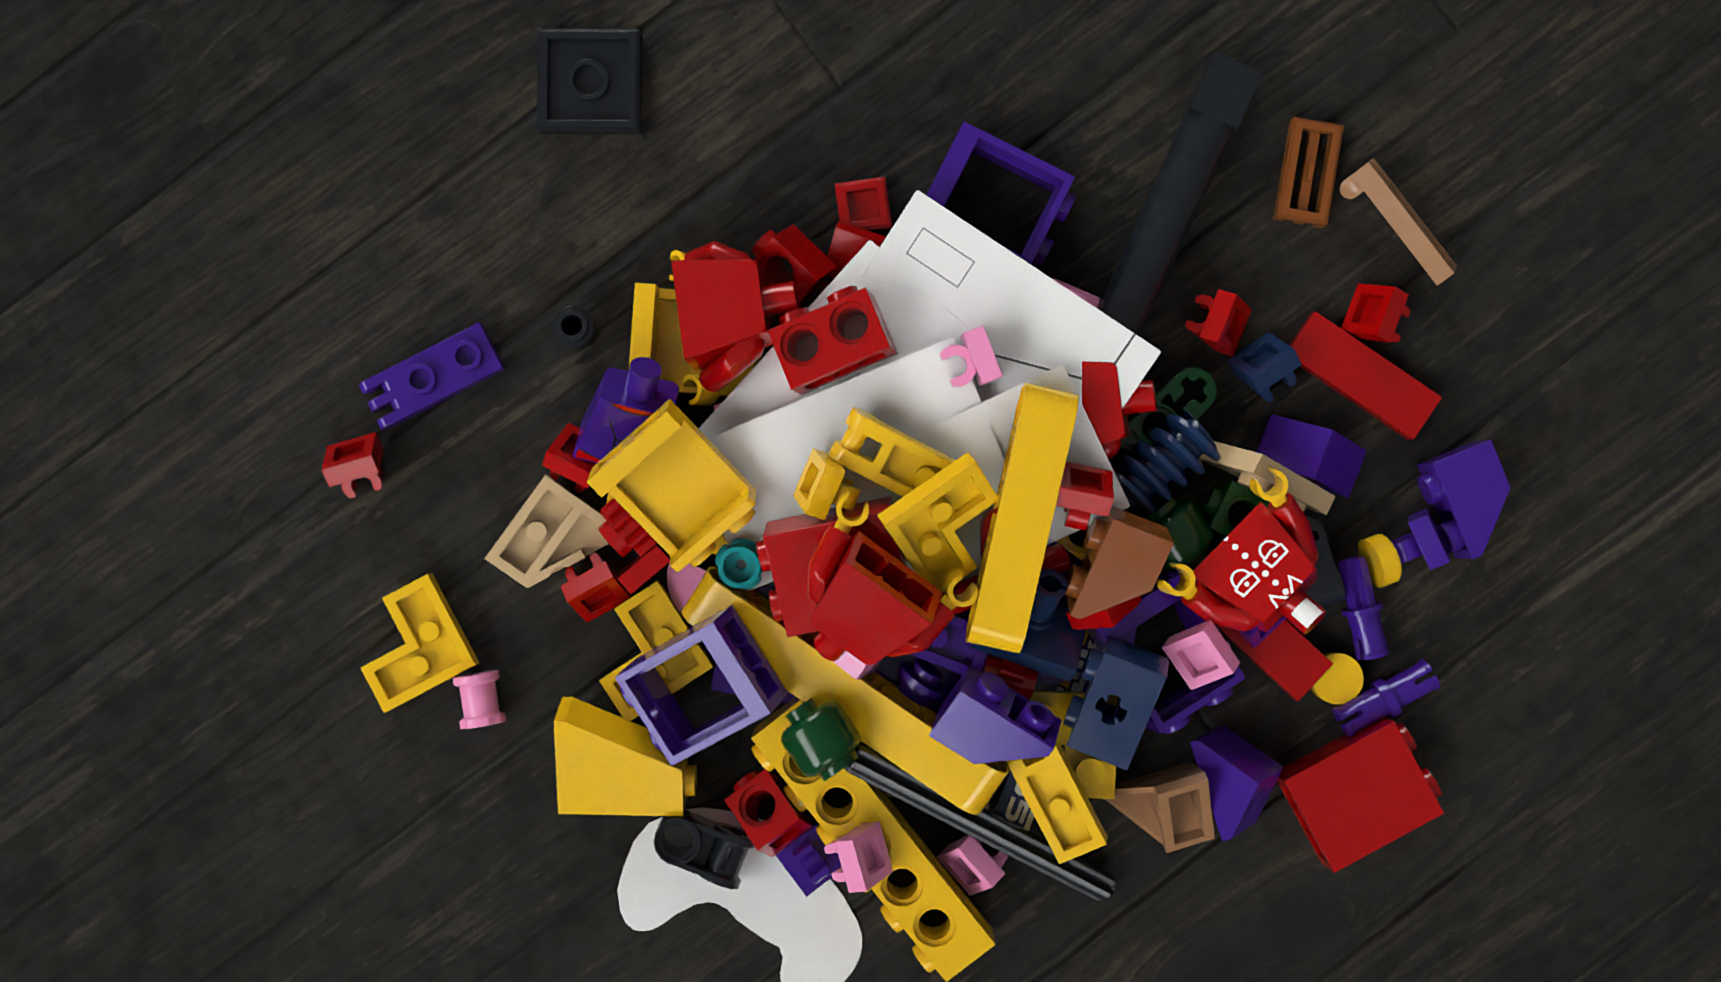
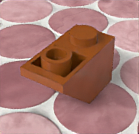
[1065,506,1174,619]

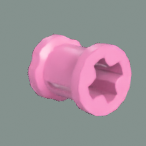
[453,670,506,729]

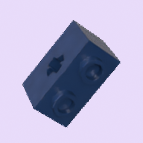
[1063,635,1169,770]

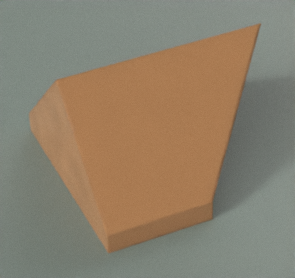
[1105,762,1215,853]

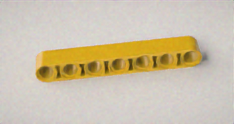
[681,567,1009,815]

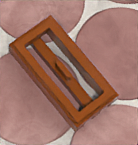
[1273,117,1344,228]

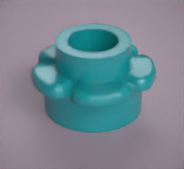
[715,538,763,590]

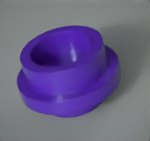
[895,660,946,707]

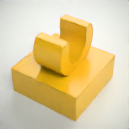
[793,448,861,520]

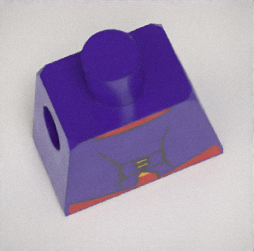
[573,357,680,463]

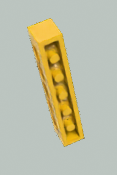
[751,696,996,982]

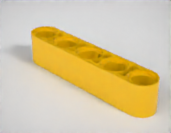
[965,383,1079,653]

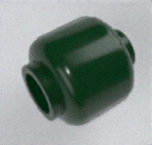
[1140,495,1216,572]
[780,697,861,781]

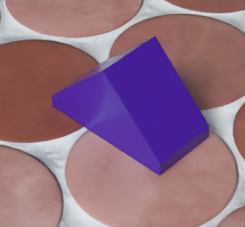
[1256,414,1367,499]
[1190,725,1284,841]

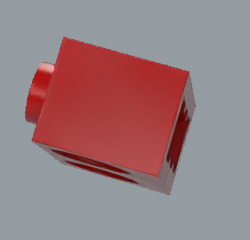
[767,286,898,395]

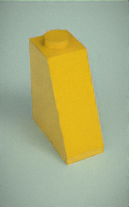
[554,697,697,817]

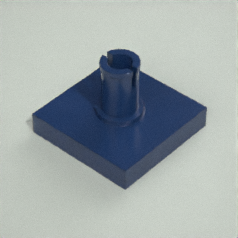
[970,569,1086,682]

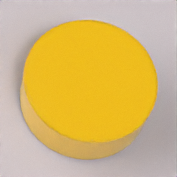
[1358,534,1402,588]
[1311,652,1364,704]

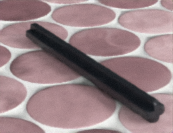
[844,744,1117,902]

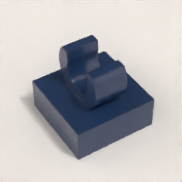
[1227,332,1302,402]

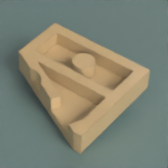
[1200,441,1336,515]
[485,474,609,588]

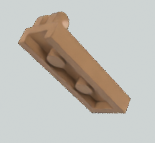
[1340,158,1457,285]

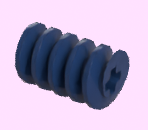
[1113,409,1221,515]

